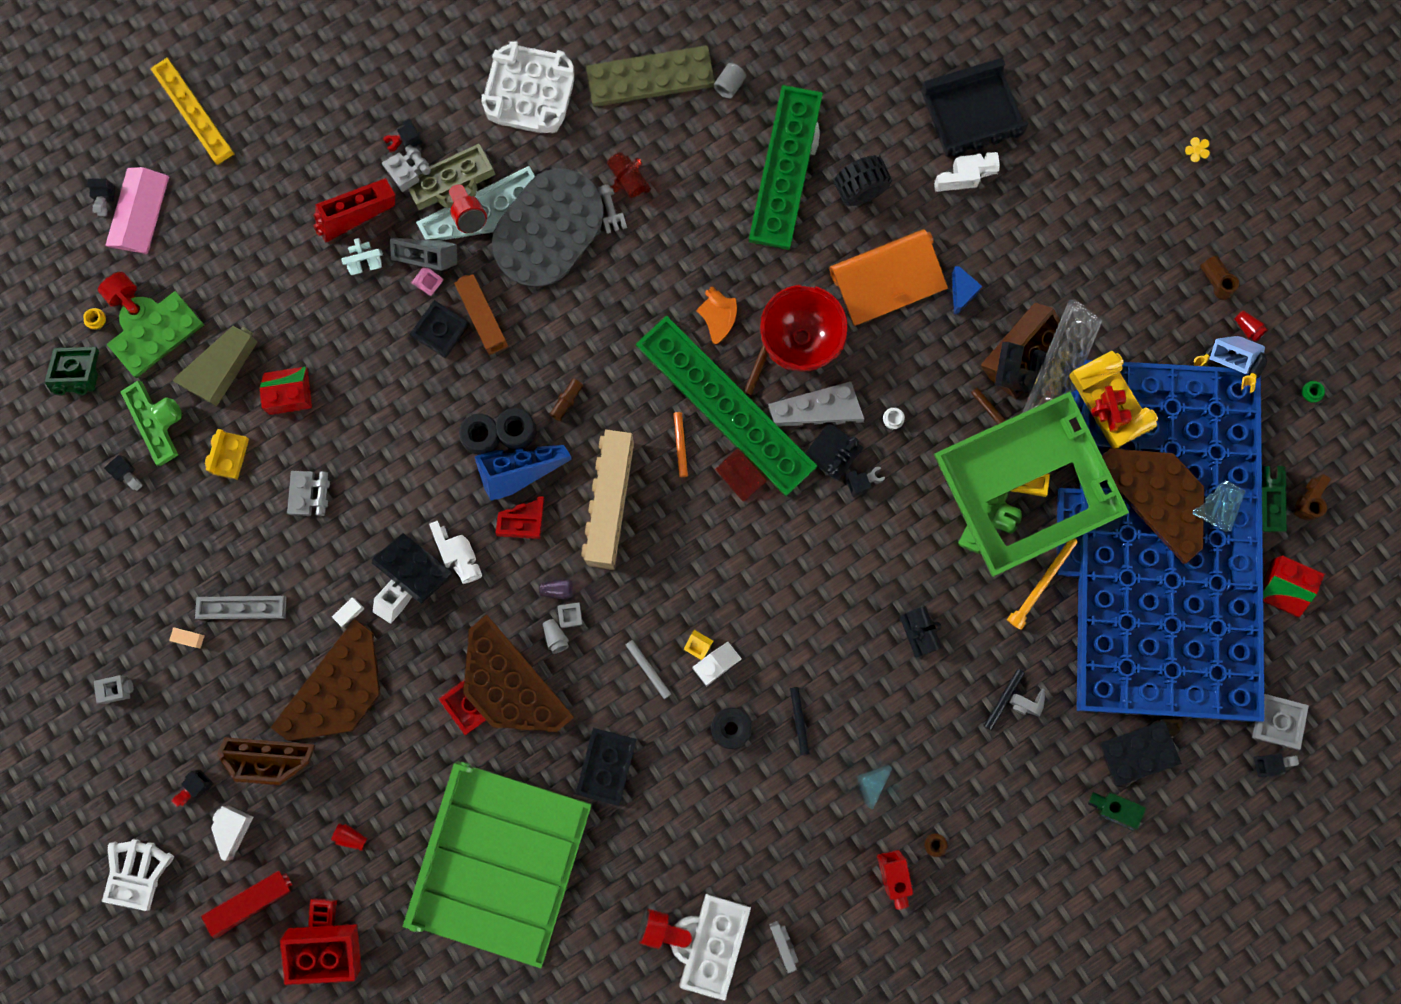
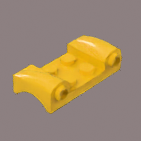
[1069,351,1158,449]

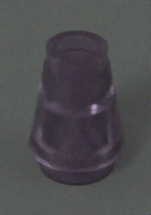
[539,578,573,600]

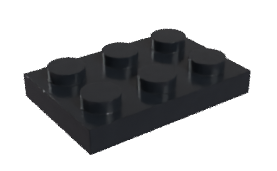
[372,533,452,604]
[1098,720,1182,787]
[575,728,637,806]

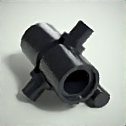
[899,606,942,658]

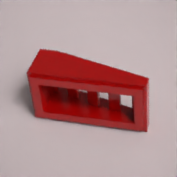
[308,898,337,927]

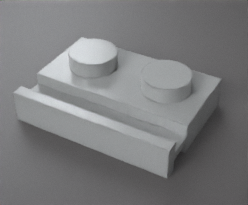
[769,921,799,973]

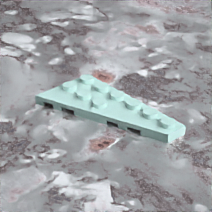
[416,166,535,241]

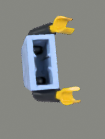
[1194,336,1267,393]

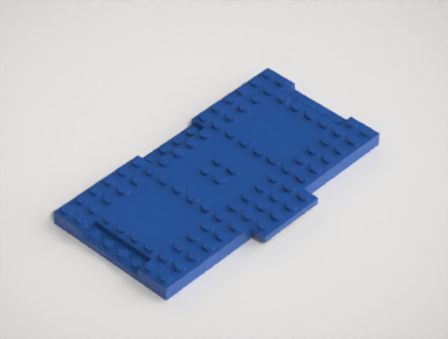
[1056,360,1265,722]

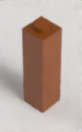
[454,274,508,355]

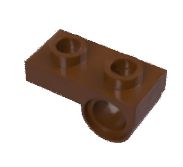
[1293,474,1331,521]

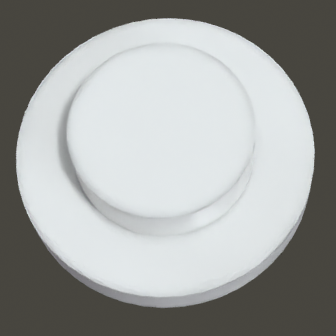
[883,408,905,429]

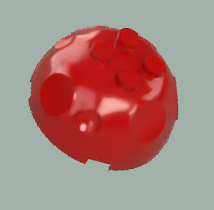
[760,285,847,372]

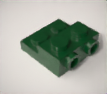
[44,347,99,396]

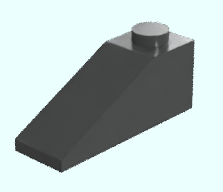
[390,238,457,271]

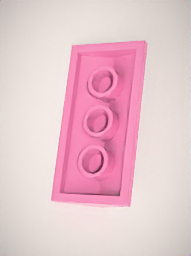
[105,167,169,254]

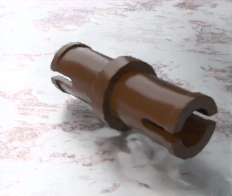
[549,378,584,421]

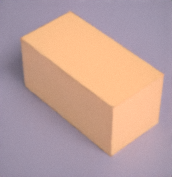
[169,627,205,649]

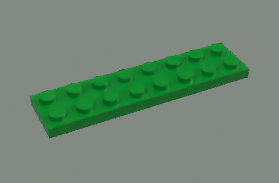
[749,85,823,250]

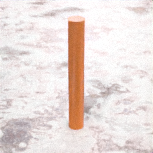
[673,412,688,477]

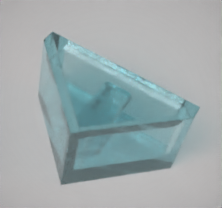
[856,765,893,809]

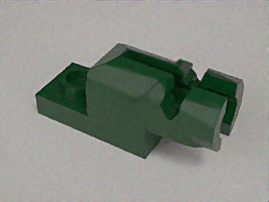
[1262,466,1287,532]

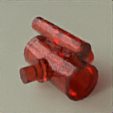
[607,152,651,198]

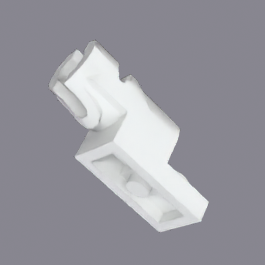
[934,152,999,192]
[429,521,482,584]

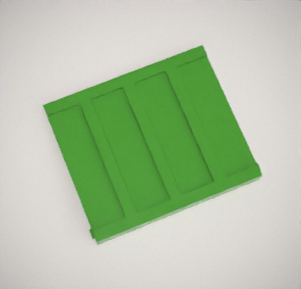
[403,761,592,968]

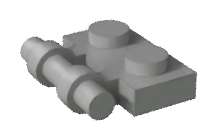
[382,145,431,192]
[287,471,330,516]

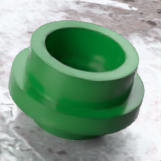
[1302,381,1325,403]

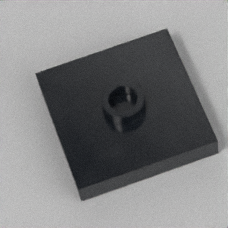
[410,300,470,359]

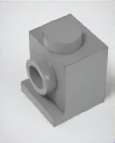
[94,675,134,704]

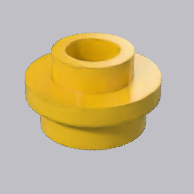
[83,308,106,330]

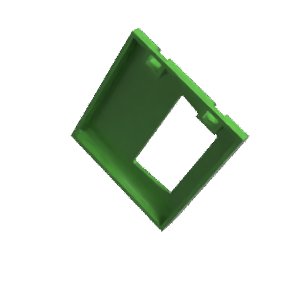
[934,392,1129,577]

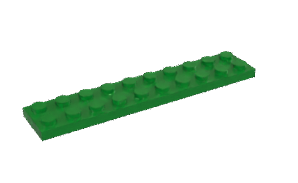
[636,315,817,497]

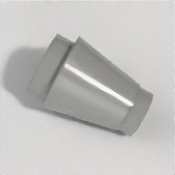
[542,619,569,654]

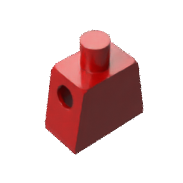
[877,850,913,909]

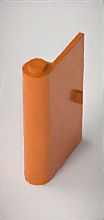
[829,229,948,326]

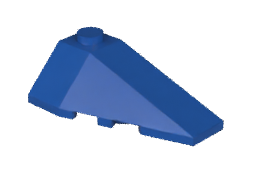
[475,445,571,501]

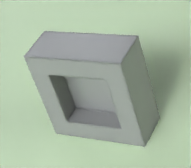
[557,602,583,628]

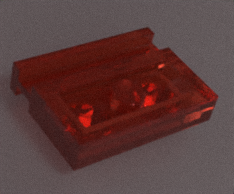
[715,448,768,502]

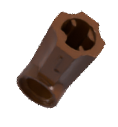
[1200,256,1239,300]

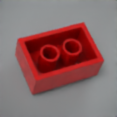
[280,924,361,985]

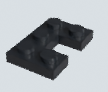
[995,342,1054,397]

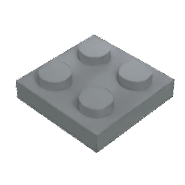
[1252,694,1309,750]

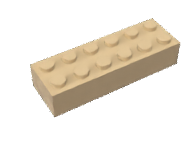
[582,429,634,570]

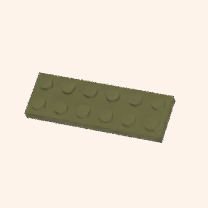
[586,45,715,107]

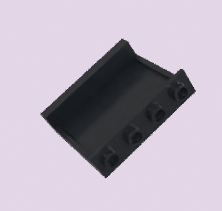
[921,57,1029,157]

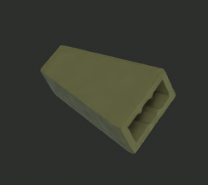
[173,326,258,407]

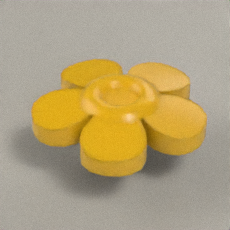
[1185,137,1210,162]

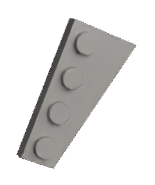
[768,382,864,426]

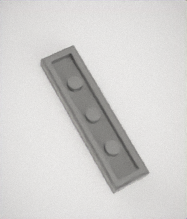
[195,596,287,620]

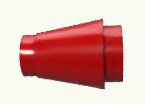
[1234,310,1268,342]
[331,823,367,851]

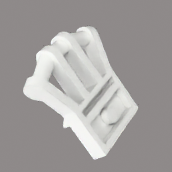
[102,839,174,911]

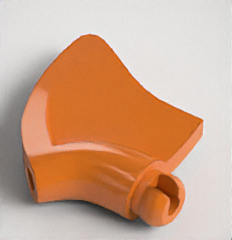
[696,287,737,345]

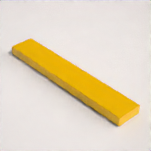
[150,57,234,165]

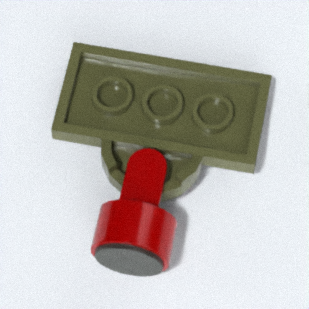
[408,144,495,233]

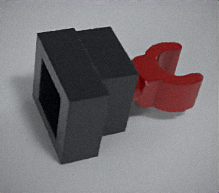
[383,118,423,152]
[171,770,214,807]

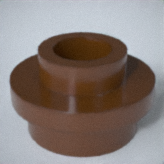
[924,833,948,857]

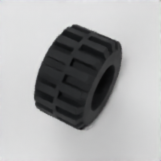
[834,155,893,206]

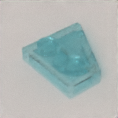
[1192,481,1245,531]

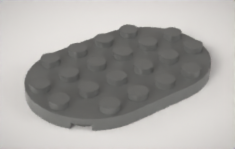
[492,168,603,287]

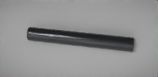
[984,669,1025,731]
[790,687,810,755]

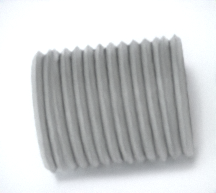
[714,63,746,98]

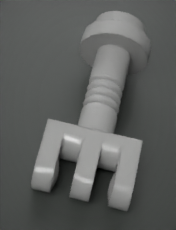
[598,185,627,234]

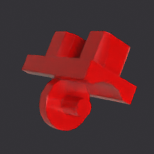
[1091,386,1132,432]

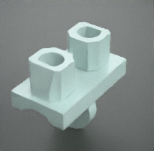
[341,238,383,275]

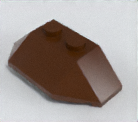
[217,737,315,785]

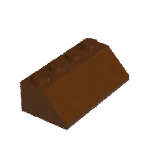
[981,303,1070,399]

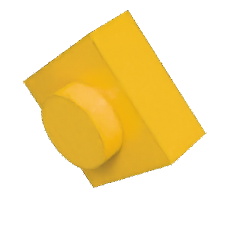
[683,630,713,660]

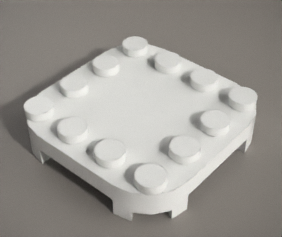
[481,41,575,133]

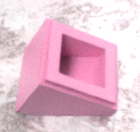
[411,267,444,296]

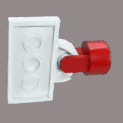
[638,894,751,1001]

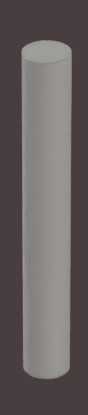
[626,640,671,699]

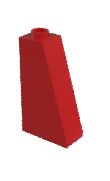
[201,871,292,939]

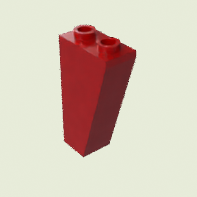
[313,178,396,243]

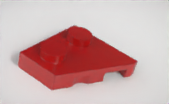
[495,496,545,539]

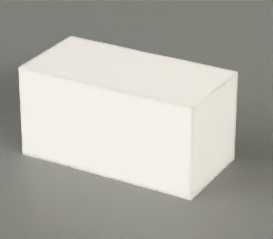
[332,597,365,628]

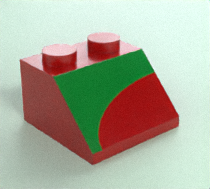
[260,366,312,415]
[1263,555,1325,618]

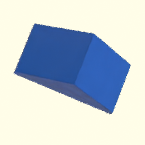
[952,266,982,314]

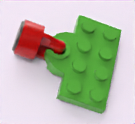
[98,271,204,378]

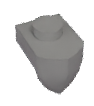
[1009,688,1045,717]

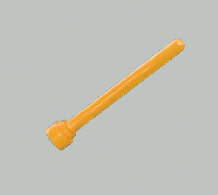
[1007,538,1077,630]

